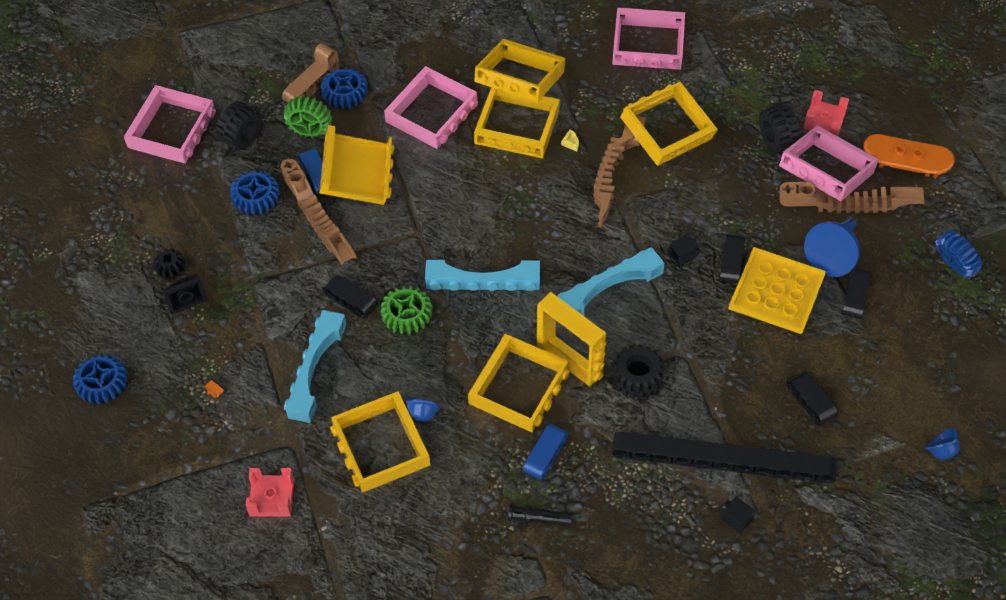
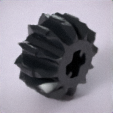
[153,247,186,280]

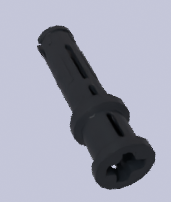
[508,502,572,526]

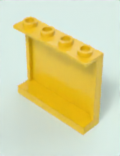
[319,125,394,205]

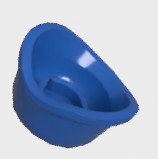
[406,397,440,422]
[925,428,961,460]

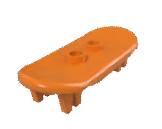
[863,134,955,178]

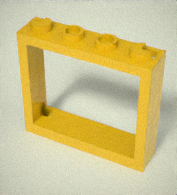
[475,39,566,102]
[620,82,718,166]
[474,87,560,158]
[537,292,606,387]
[468,334,570,433]
[330,391,430,493]

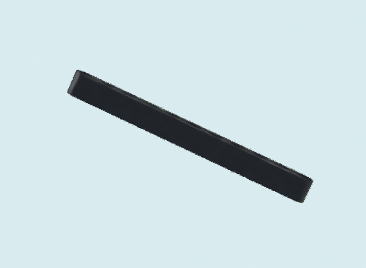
[612,432,837,483]

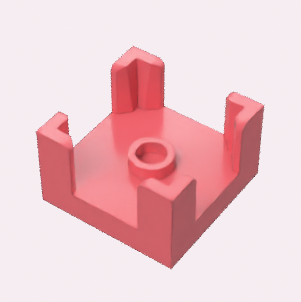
[803,90,849,136]
[246,468,294,516]

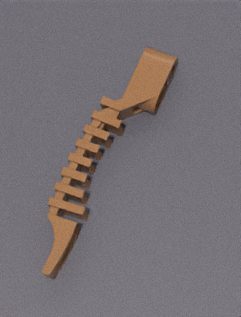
[593,116,646,227]
[281,159,357,265]
[779,182,924,213]

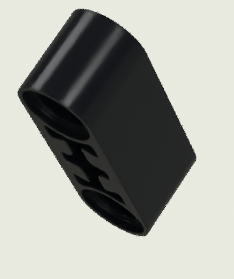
[719,234,745,284]
[842,268,871,319]
[323,275,378,319]
[786,371,837,426]

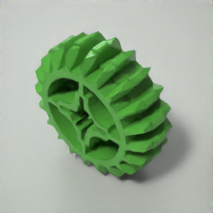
[284,95,332,139]
[380,286,432,335]

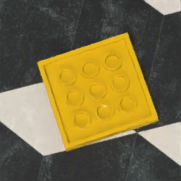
[728,247,826,334]

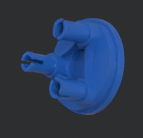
[804,218,860,277]

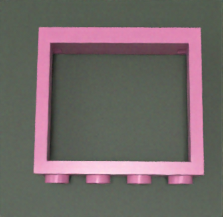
[612,8,685,70]
[384,66,478,149]
[124,85,216,164]
[779,125,879,201]

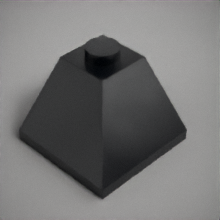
[163,273,207,315]

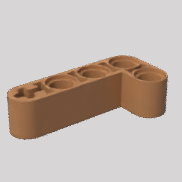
[282,43,339,102]

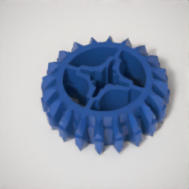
[321,67,368,109]
[230,169,280,216]
[935,230,982,278]
[73,353,128,405]

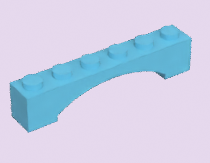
[557,247,664,316]
[425,260,540,291]
[284,310,346,423]

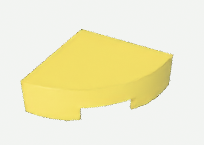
[561,129,579,152]

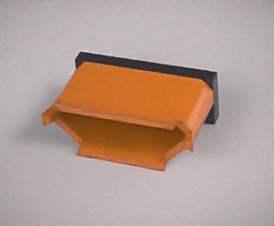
[203,379,226,398]

